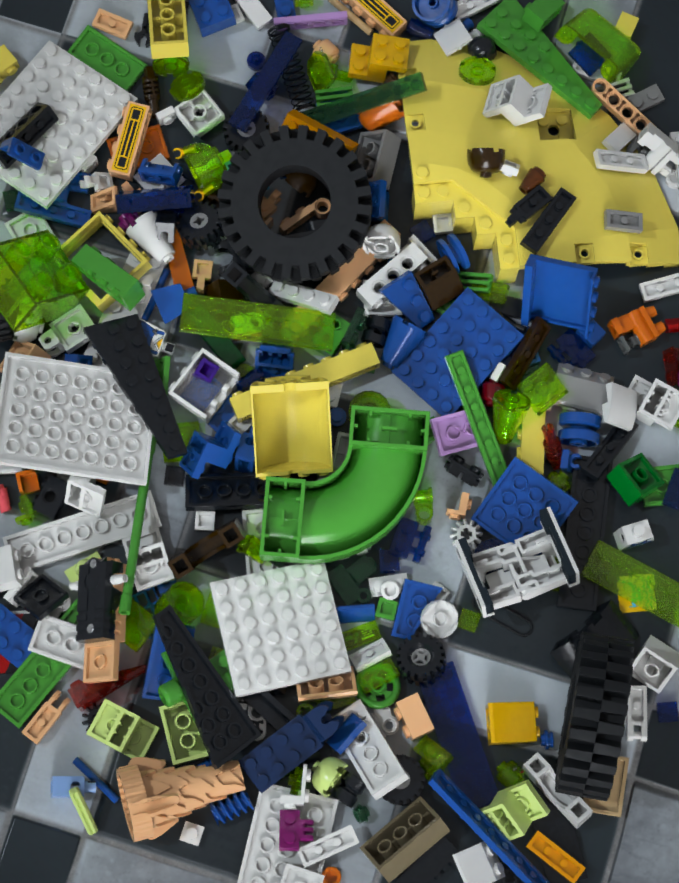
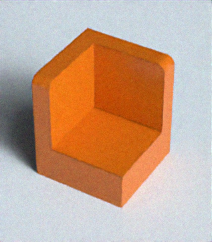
[15,469,41,496]

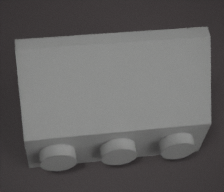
[355,129,402,190]
[550,363,614,415]

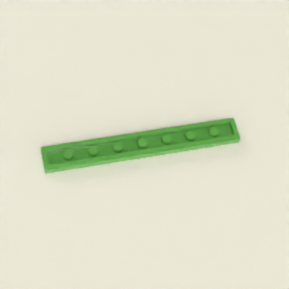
[444,350,507,487]

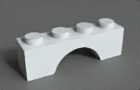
[522,752,593,829]

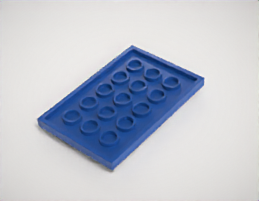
[391,287,524,416]

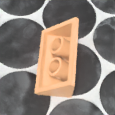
[296,666,358,704]

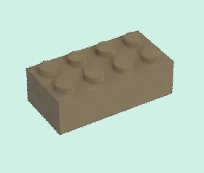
[360,796,450,883]

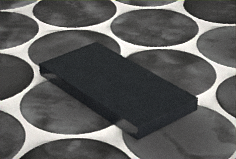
[531,803,588,883]

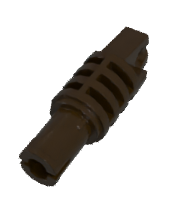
[141,66,161,119]

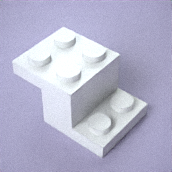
[482,74,553,127]
[628,374,679,431]
[57,473,107,518]
[121,527,175,592]

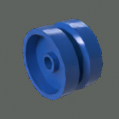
[412,0,458,28]
[557,412,602,448]

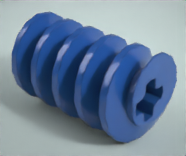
[210,791,254,827]

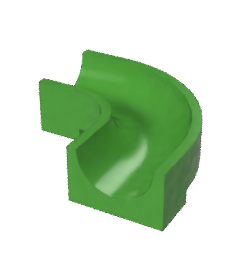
[259,405,430,564]

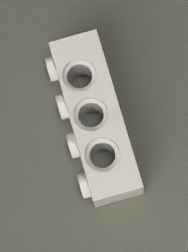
[356,242,428,311]

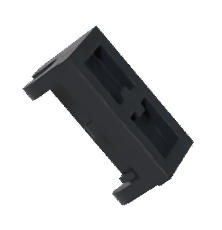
[155,208,177,243]

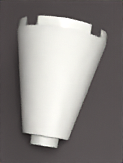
[126,211,175,264]

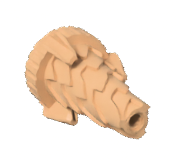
[116,757,246,842]

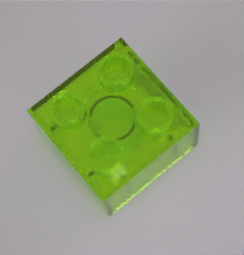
[0,230,90,332]

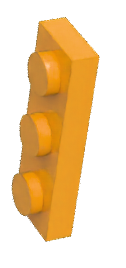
[525,830,586,883]

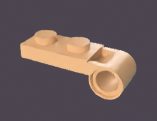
[279,198,331,236]

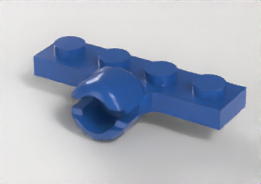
[14,186,92,228]

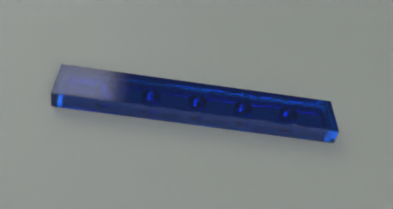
[229,31,302,133]

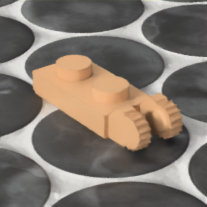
[22,690,71,745]

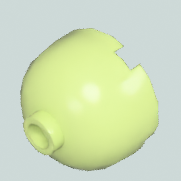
[311,756,349,798]

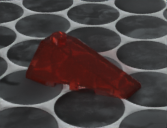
[67,665,147,712]

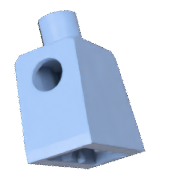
[51,776,96,798]

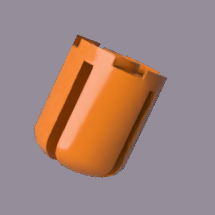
[355,81,404,131]

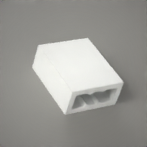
[0,544,24,592]

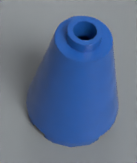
[380,315,428,370]

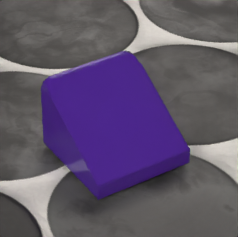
[192,357,220,383]

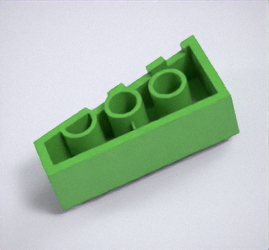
[71,244,145,311]

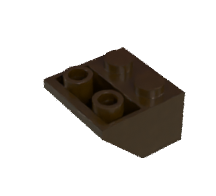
[414,255,464,311]

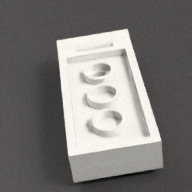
[332,699,410,800]

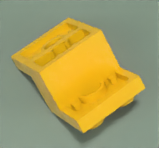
[347,33,410,83]

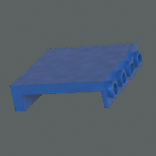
[521,254,600,339]

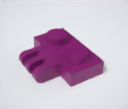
[279,810,314,851]

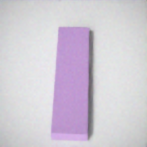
[273,11,348,31]

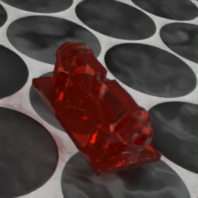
[663,346,679,387]

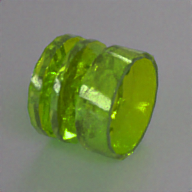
[154,581,205,626]

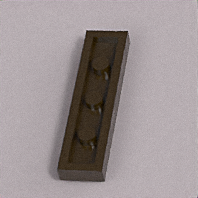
[499,316,552,391]

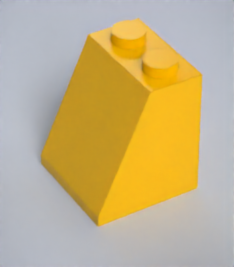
[485,702,540,746]

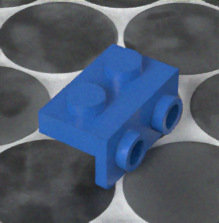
[0,137,45,170]

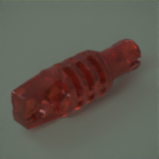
[541,423,562,470]

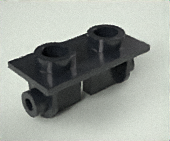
[444,455,484,487]

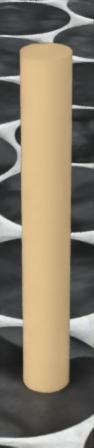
[328,0,374,36]

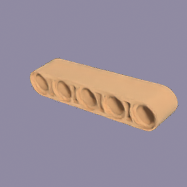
[590,78,654,136]

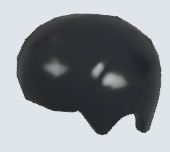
[467,36,497,62]

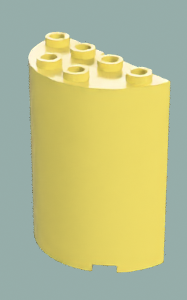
[250,375,333,480]

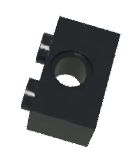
[32,475,67,521]

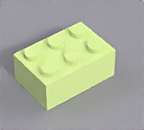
[159,702,209,766]

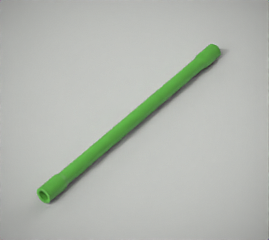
[118,435,156,615]

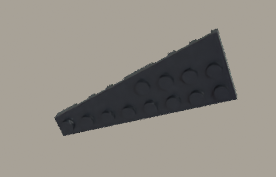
[83,314,187,460]
[153,605,261,770]

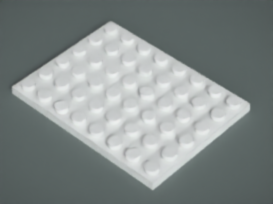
[0,40,138,209]
[0,352,152,486]

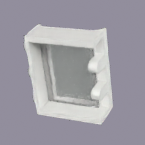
[168,348,241,424]

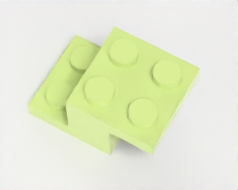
[86,699,160,758]
[480,779,550,840]

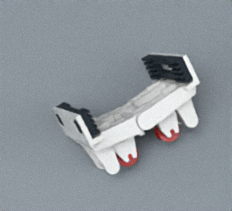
[454,507,580,618]

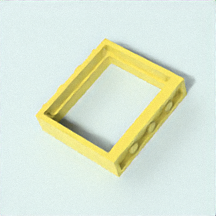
[49,211,152,313]

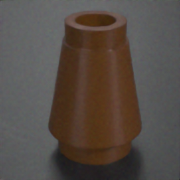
[519,166,546,195]

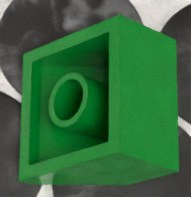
[606,453,665,507]

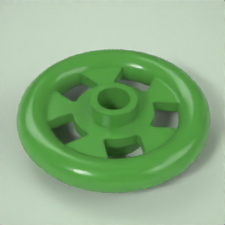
[355,664,401,709]

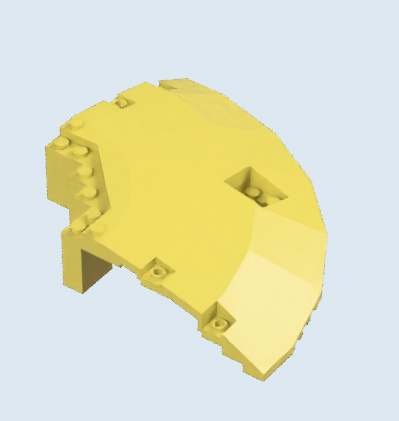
[397,39,679,284]

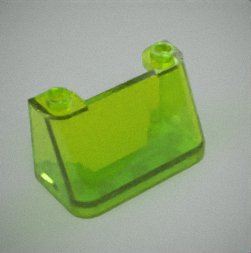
[554,8,641,83]

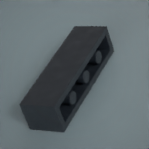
[394,836,459,883]

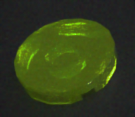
[459,56,496,86]
[169,71,206,102]

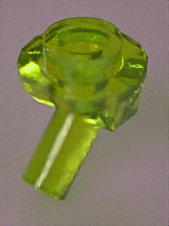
[418,757,443,781]

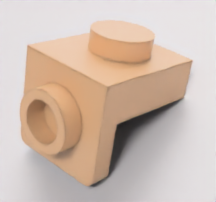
[446,492,472,521]

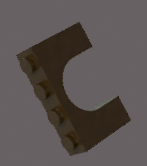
[167,517,247,580]

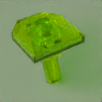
[307,51,353,91]

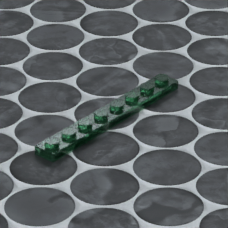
[284,72,427,125]

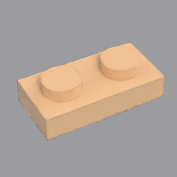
[92,8,133,40]

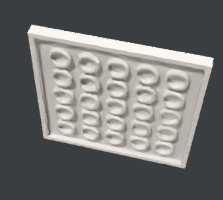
[209,563,352,698]

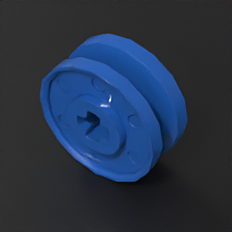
[436,233,470,274]

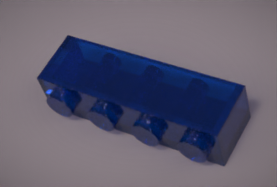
[115,185,195,214]

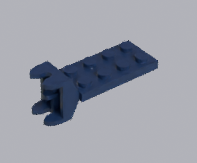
[239,700,344,794]

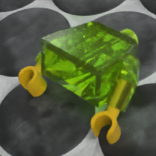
[173,143,232,202]

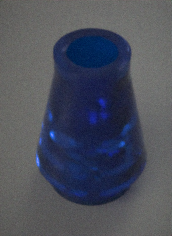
[406,18,434,39]
[236,368,265,391]

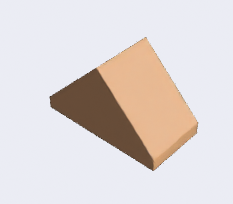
[90,185,120,214]

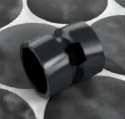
[361,315,391,348]
[331,771,366,809]

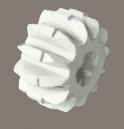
[449,519,483,550]

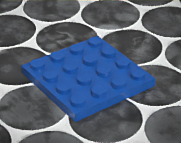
[471,456,579,556]

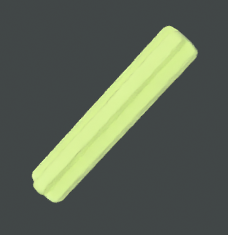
[69,787,98,835]

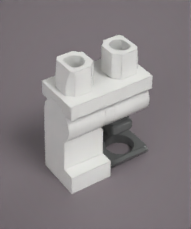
[626,122,679,177]

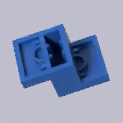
[179,420,242,479]

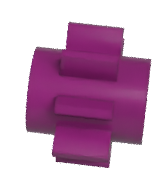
[118,211,140,233]

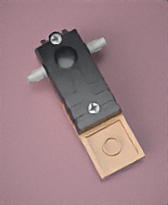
[69,557,128,684]

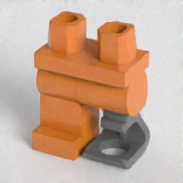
[607,305,666,356]

